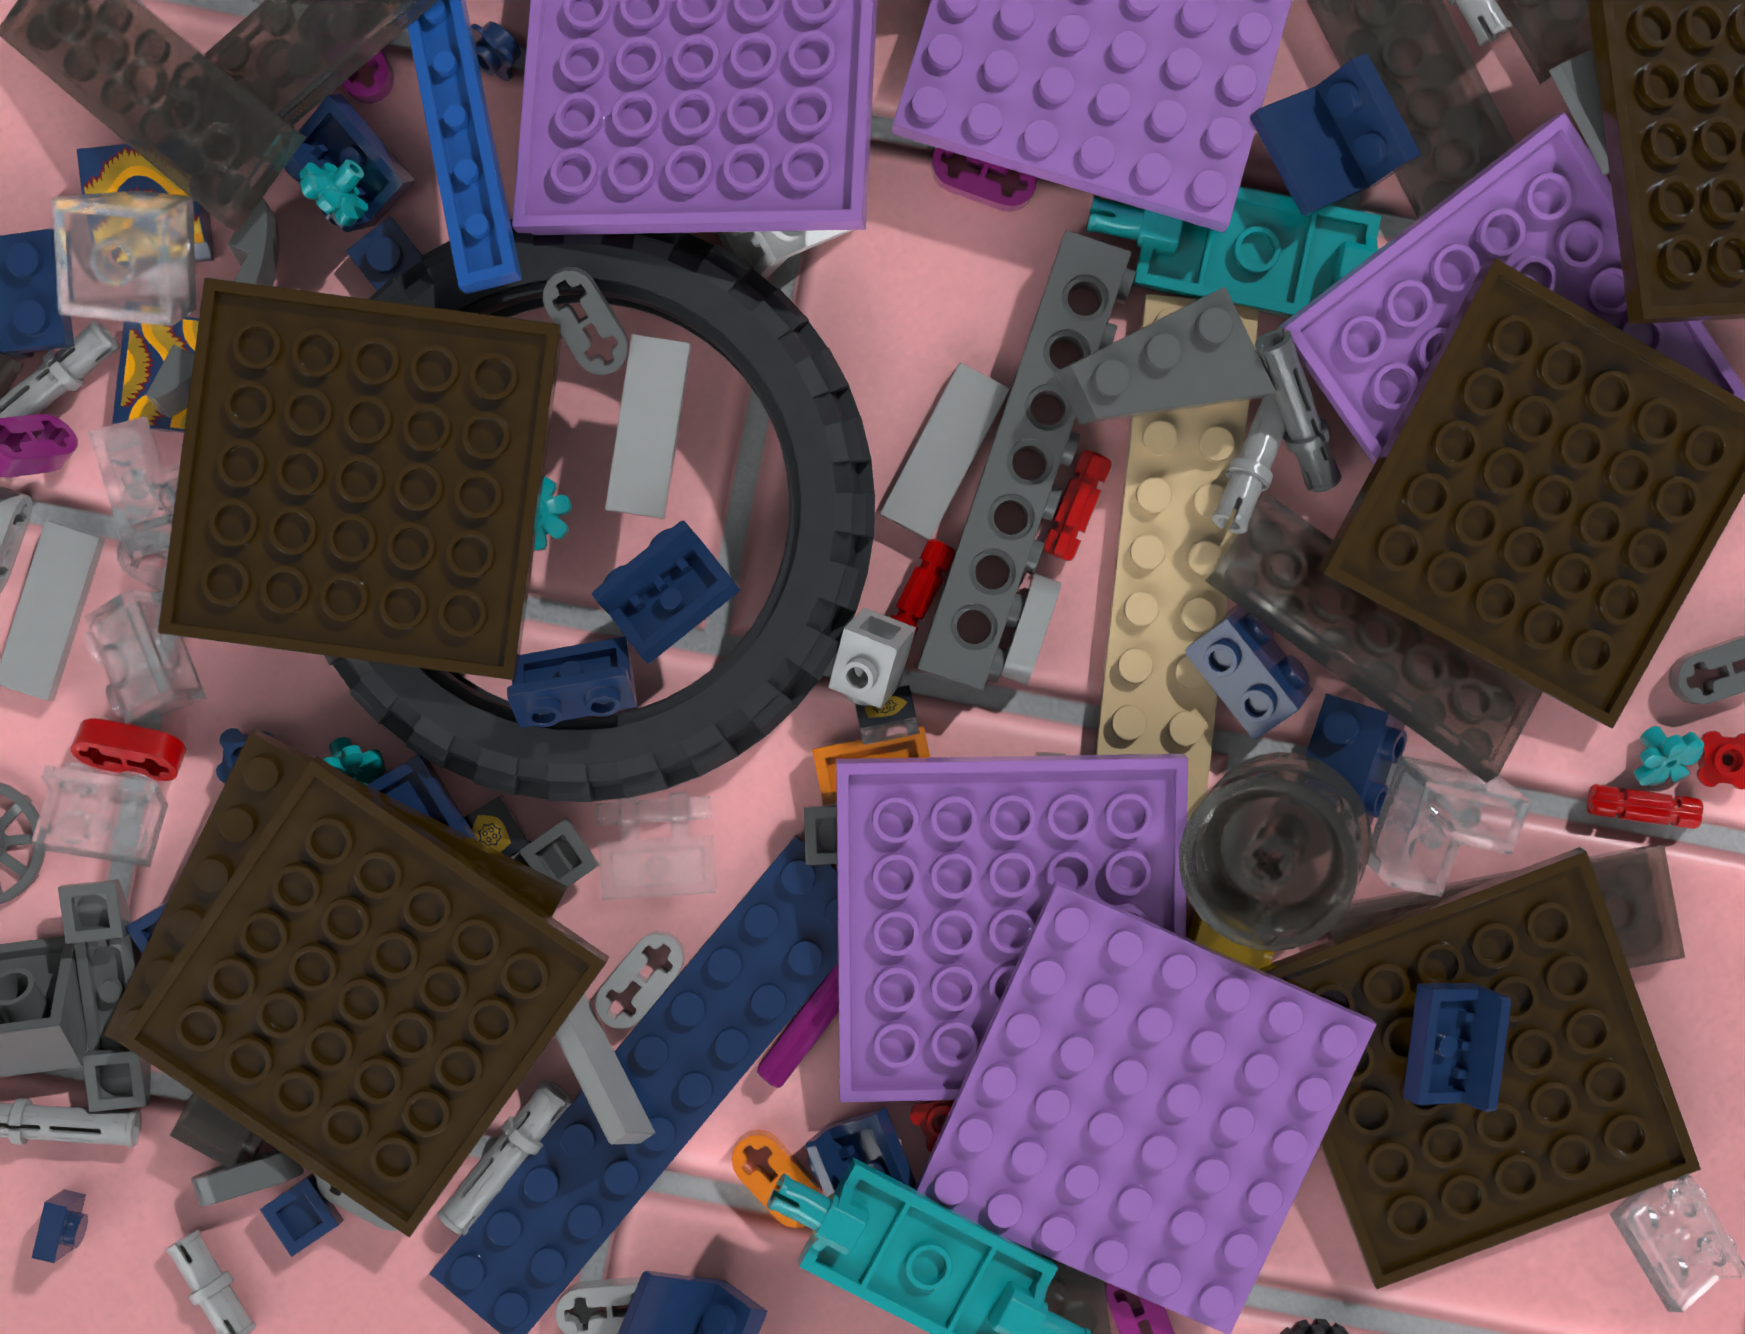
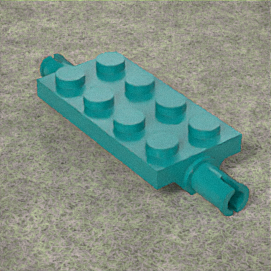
[1086,187,1381,318]
[767,1158,1091,1334]

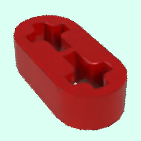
[71,718,187,781]

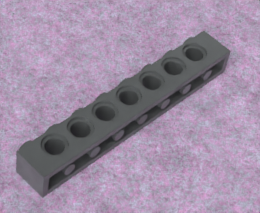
[917,230,1136,691]

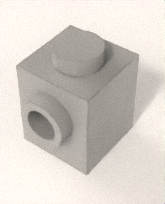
[828,608,916,709]

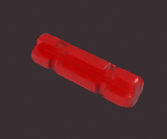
[1043,450,1112,561]
[890,539,955,639]
[1587,784,1704,829]

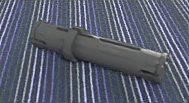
[1255,329,1342,493]

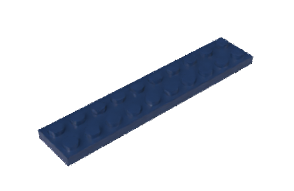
[429,835,838,1334]

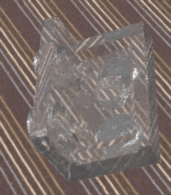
[32,763,168,867]
[1609,1174,1745,1312]

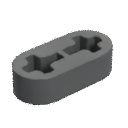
[543,267,628,375]
[1669,635,1745,704]
[191,1148,304,1207]

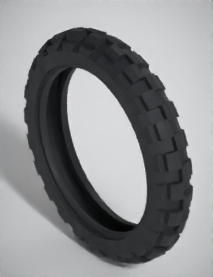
[324,219,875,802]

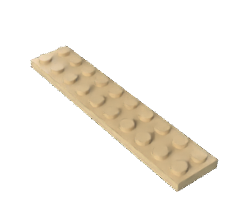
[1094,294,1259,873]

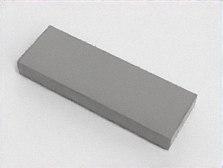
[605,334,692,519]
[880,362,1010,540]
[0,520,105,701]
[555,994,655,1145]

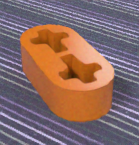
[731,1129,822,1228]

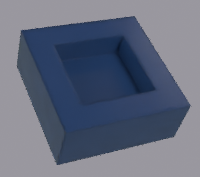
[346,216,422,291]
[259,1173,344,1257]
[32,1189,88,1263]

